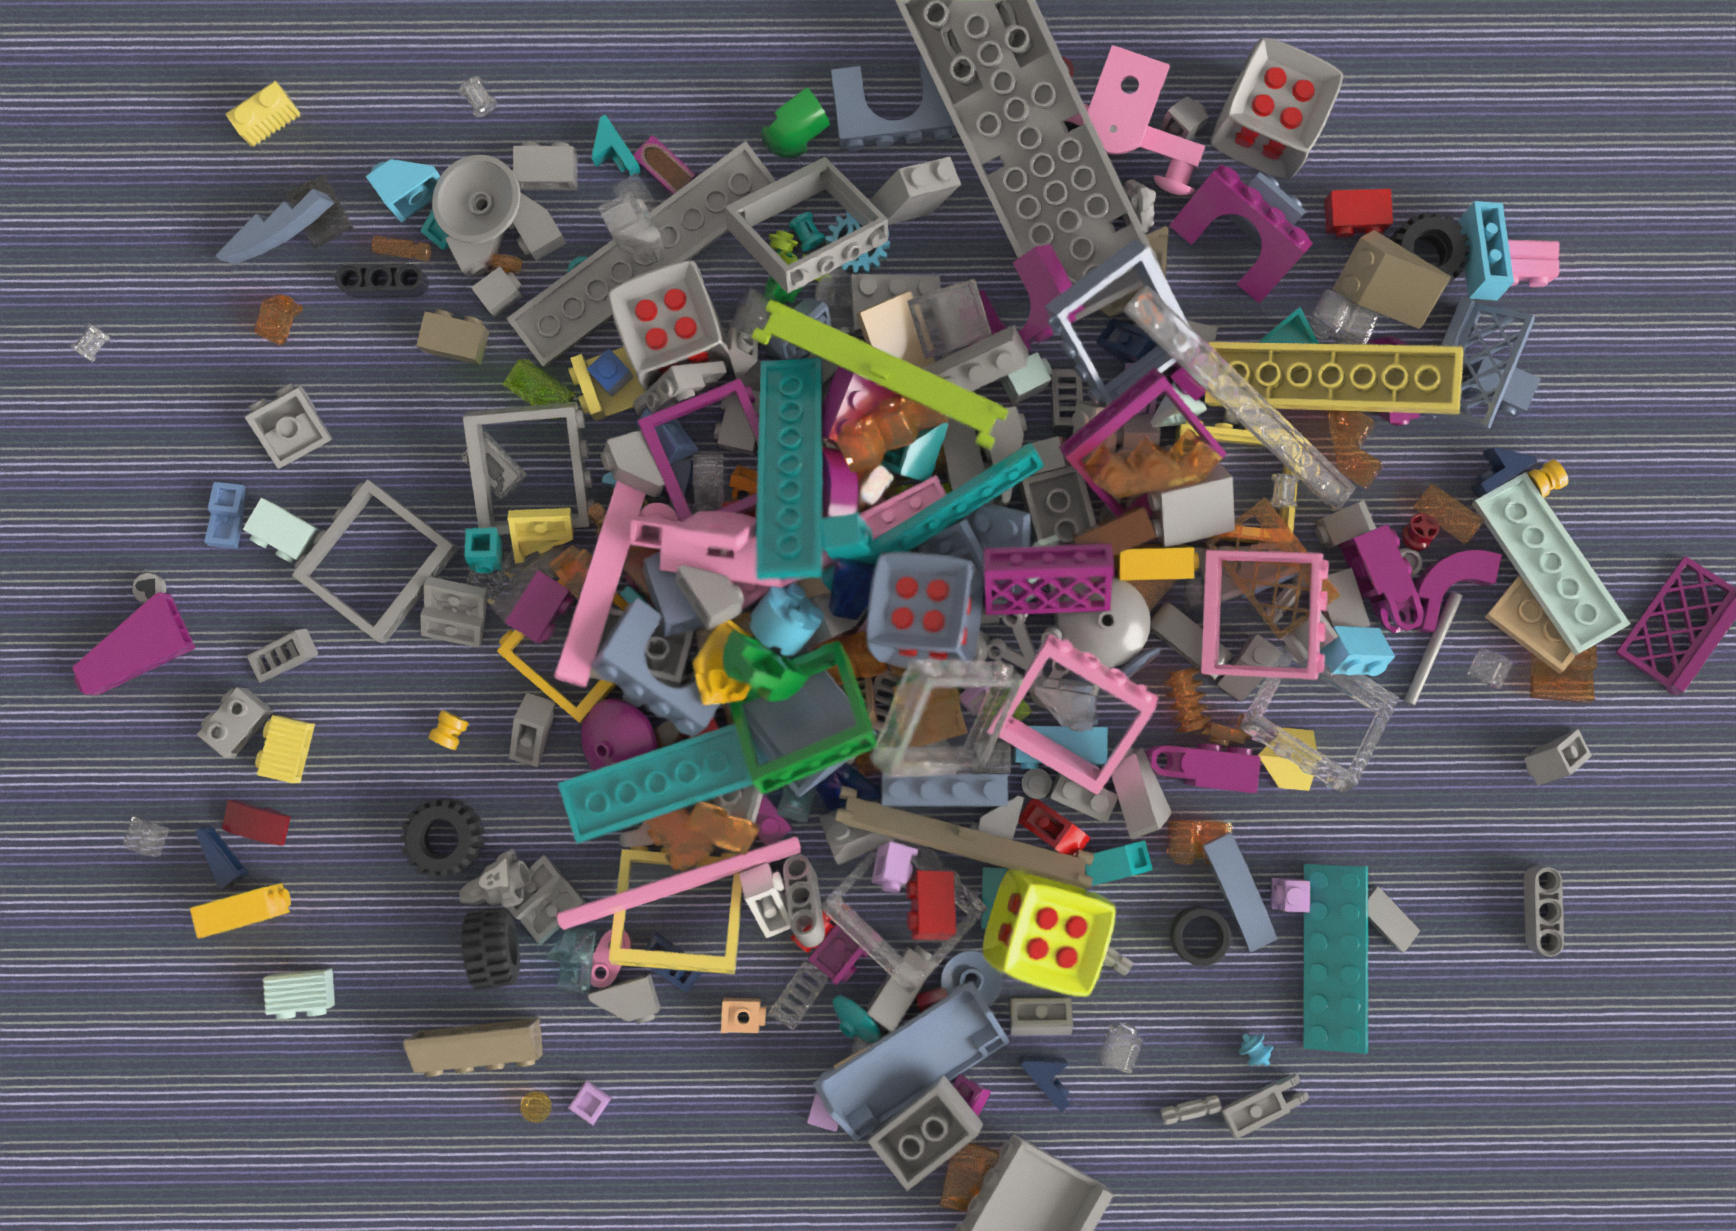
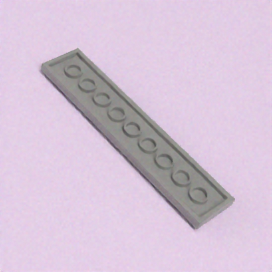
[506,141,776,368]

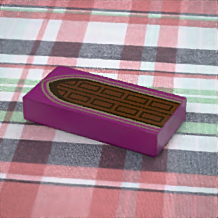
[633,135,696,195]

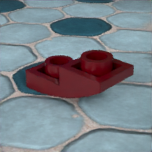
[222,799,291,846]

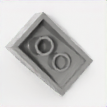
[978,406,1027,508]

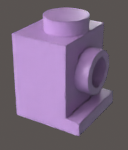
[872,842,918,893]
[1271,878,1310,912]

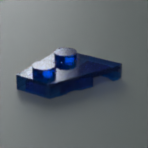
[829,557,876,620]
[815,762,882,811]

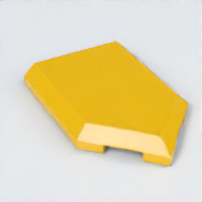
[693,620,769,705]

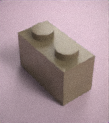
[416,309,489,366]

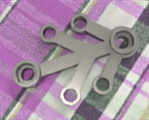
[987,614,1070,708]

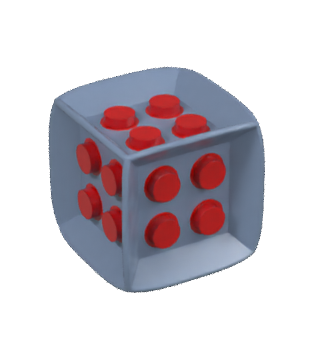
[867,552,982,672]

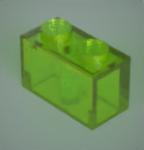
[502,359,577,420]

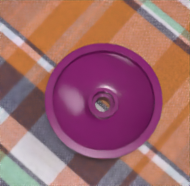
[581,699,658,771]

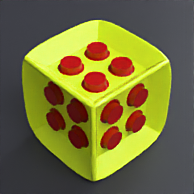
[983,869,1115,996]

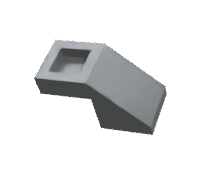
[728,327,761,391]

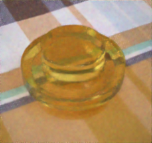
[520,1091,552,1123]

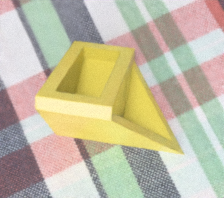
[1258,728,1319,791]

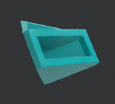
[1258,307,1319,344]

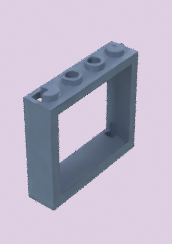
[1044,240,1199,407]

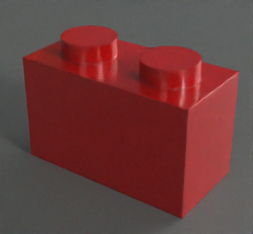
[1324,189,1393,238]
[906,870,956,940]

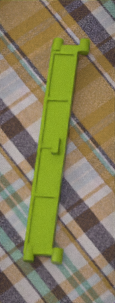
[752,300,1009,449]

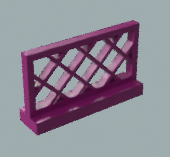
[984,544,1114,615]
[1615,556,1736,696]

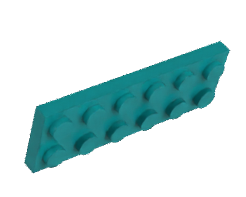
[558,724,753,843]
[1304,863,1368,1054]

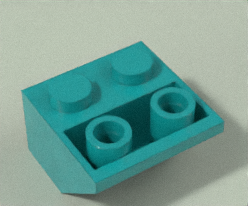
[867,411,949,481]

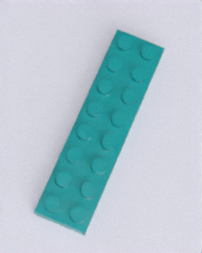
[755,358,823,580]

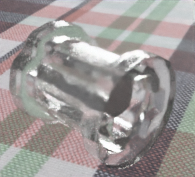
[458,76,497,118]
[70,322,112,362]
[1269,474,1299,508]

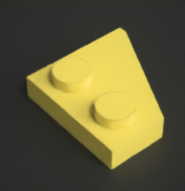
[508,508,574,564]

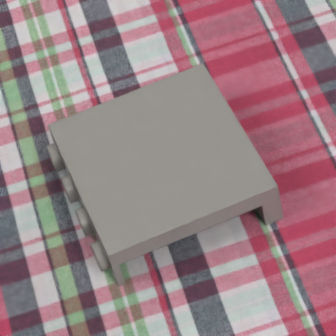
[954,1134,1114,1231]

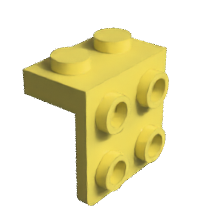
[569,347,646,421]

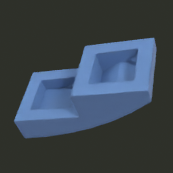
[204,482,245,549]

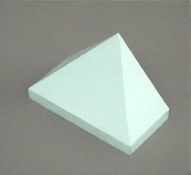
[1150,381,1207,427]

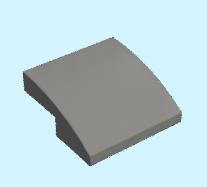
[420,576,487,648]
[508,855,588,944]

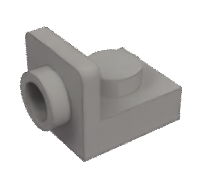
[1282,613,1339,662]

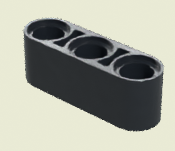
[335,263,429,298]

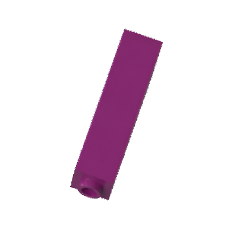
[72,592,196,696]

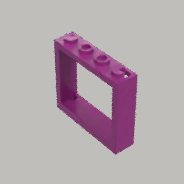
[1058,367,1227,518]
[638,379,759,522]

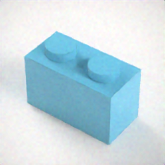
[1320,626,1395,676]

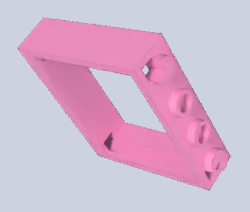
[1201,550,1328,679]
[991,634,1158,795]

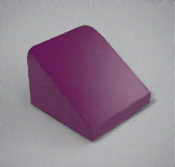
[953,1074,991,1116]

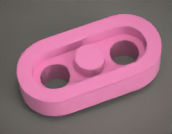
[586,929,632,988]

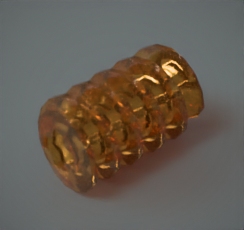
[1163,668,1211,733]

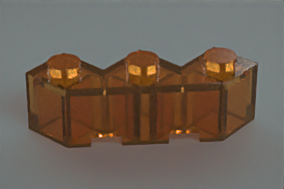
[837,376,950,473]
[1327,410,1385,490]
[1083,428,1222,498]

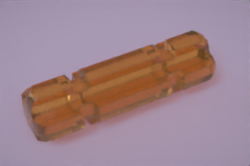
[371,235,431,261]

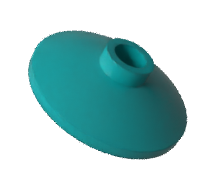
[832,996,881,1044]

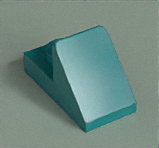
[592,115,641,178]

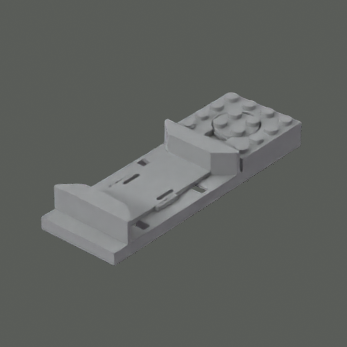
[895,0,1165,332]

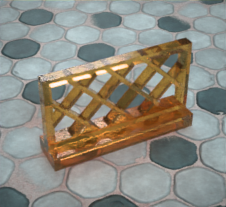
[1205,497,1341,640]

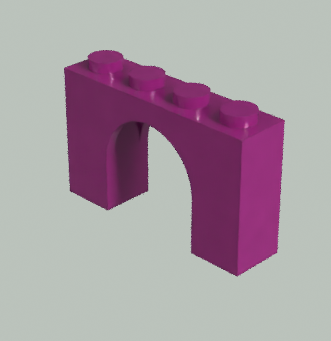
[1169,164,1313,304]
[947,244,1085,351]

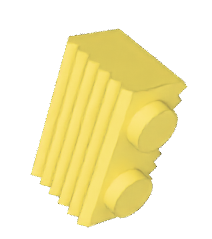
[226,80,300,147]
[255,715,315,783]

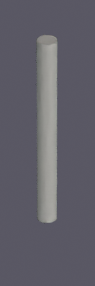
[1404,592,1463,706]

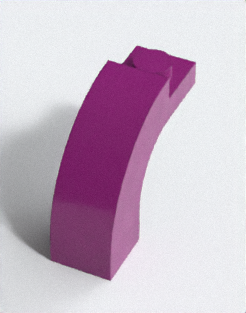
[822,446,858,518]
[1413,550,1502,633]

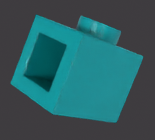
[465,528,503,574]

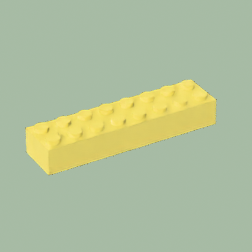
[1205,342,1464,414]

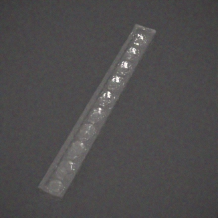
[1124,286,1356,511]

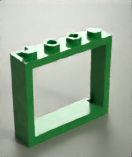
[729,640,878,795]

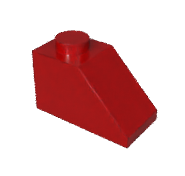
[1018,798,1091,857]

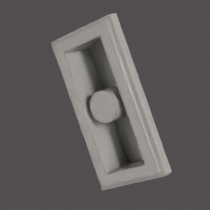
[1368,886,1420,953]
[1010,998,1073,1036]

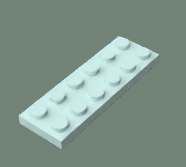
[1472,472,1630,656]

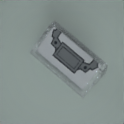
[461,431,527,499]

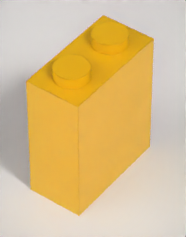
[1113,543,1199,580]
[190,883,291,938]

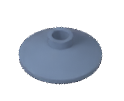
[1119,648,1162,679]
[941,950,1002,1007]

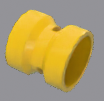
[1527,459,1568,497]
[428,710,469,750]

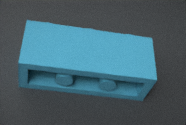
[1458,201,1514,300]
[1013,726,1108,769]

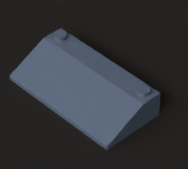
[690,600,877,797]
[813,981,1010,1141]

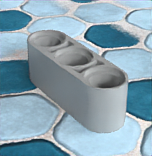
[1150,602,1233,680]
[783,854,825,947]
[1524,865,1564,957]

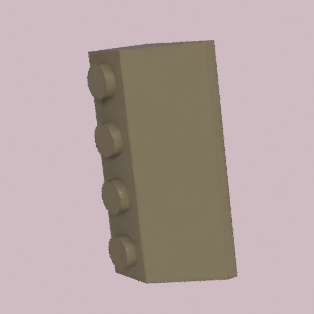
[404,1018,543,1077]

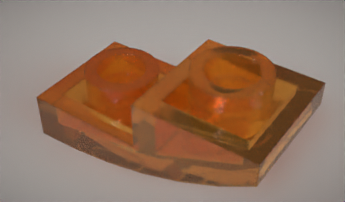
[1413,483,1484,545]
[685,801,759,855]

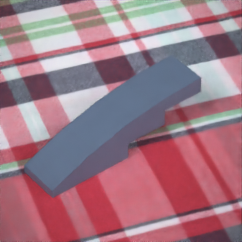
[216,189,334,264]
[1202,832,1277,953]

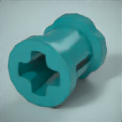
[788,212,826,252]

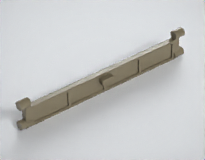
[835,786,1094,889]

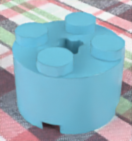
[749,583,824,656]

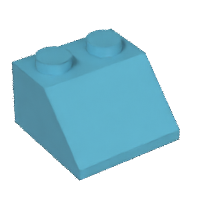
[366,159,440,223]

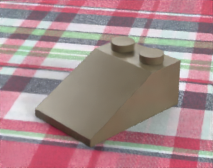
[1333,230,1451,329]

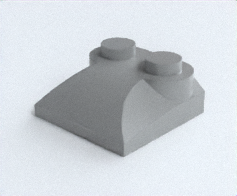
[819,794,894,865]

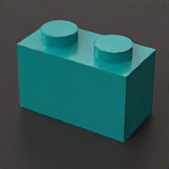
[821,512,875,566]

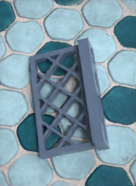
[1422,297,1535,429]

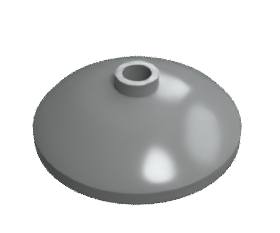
[432,155,521,244]
[1058,576,1150,668]

